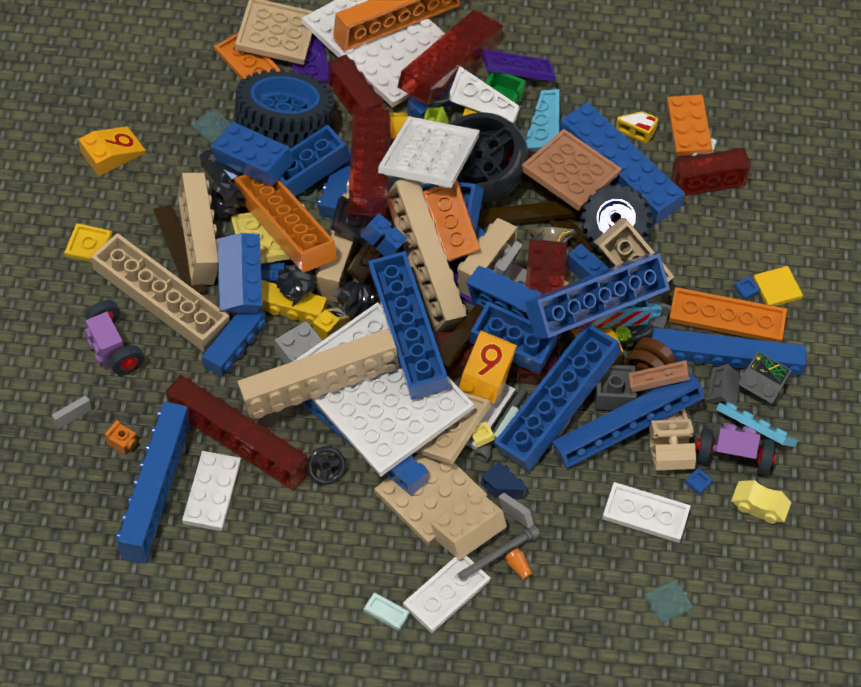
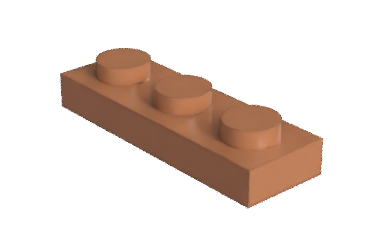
[629,360,690,393]

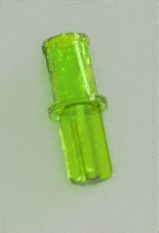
[614,326,632,341]

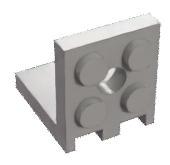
[494,241,546,292]

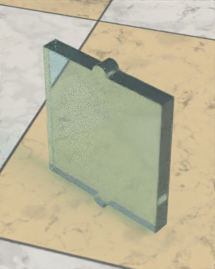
[191,108,231,144]
[645,580,693,623]

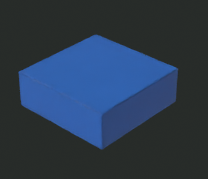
[734,276,760,301]
[685,468,713,496]

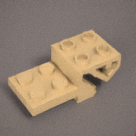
[649,408,696,470]

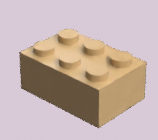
[431,491,507,560]

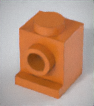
[105,420,137,455]

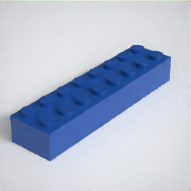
[560,102,685,225]
[368,251,449,400]
[525,253,670,339]
[494,323,622,472]
[116,402,190,564]

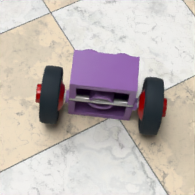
[84,300,145,375]
[695,423,776,475]

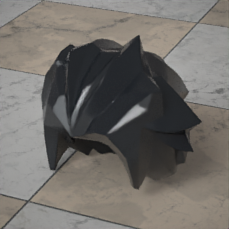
[210,173,245,218]
[277,264,317,306]
[334,281,379,320]

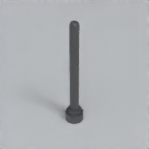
[474,388,527,462]
[458,524,540,579]

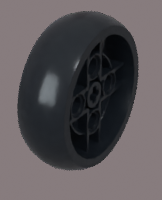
[450,112,529,205]

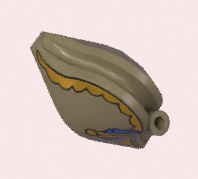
[529,227,576,255]

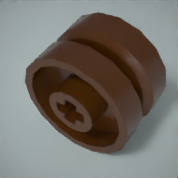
[625,337,675,372]

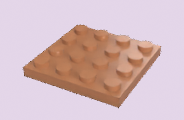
[522,129,622,211]

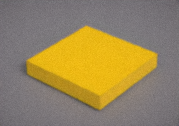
[64,223,112,262]
[753,266,803,306]

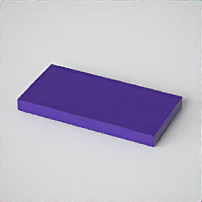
[291,33,333,84]
[481,49,556,81]

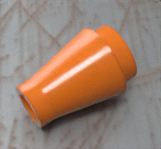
[505,548,533,580]

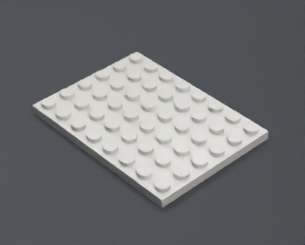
[301,0,472,107]
[294,302,475,477]

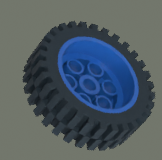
[234,69,334,146]

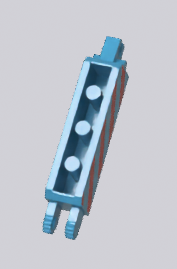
[575,299,662,330]

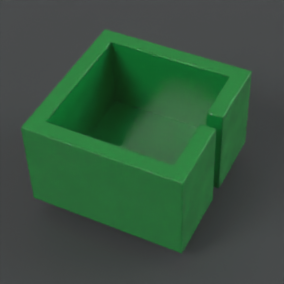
[485,72,526,105]

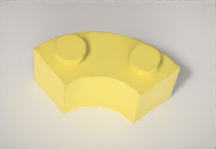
[731,480,791,524]

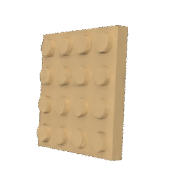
[235,0,314,65]
[415,392,491,465]
[374,454,487,546]

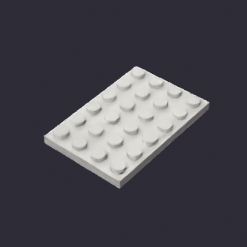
[378,116,479,188]

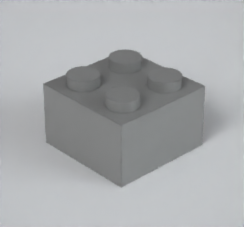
[274,321,322,364]

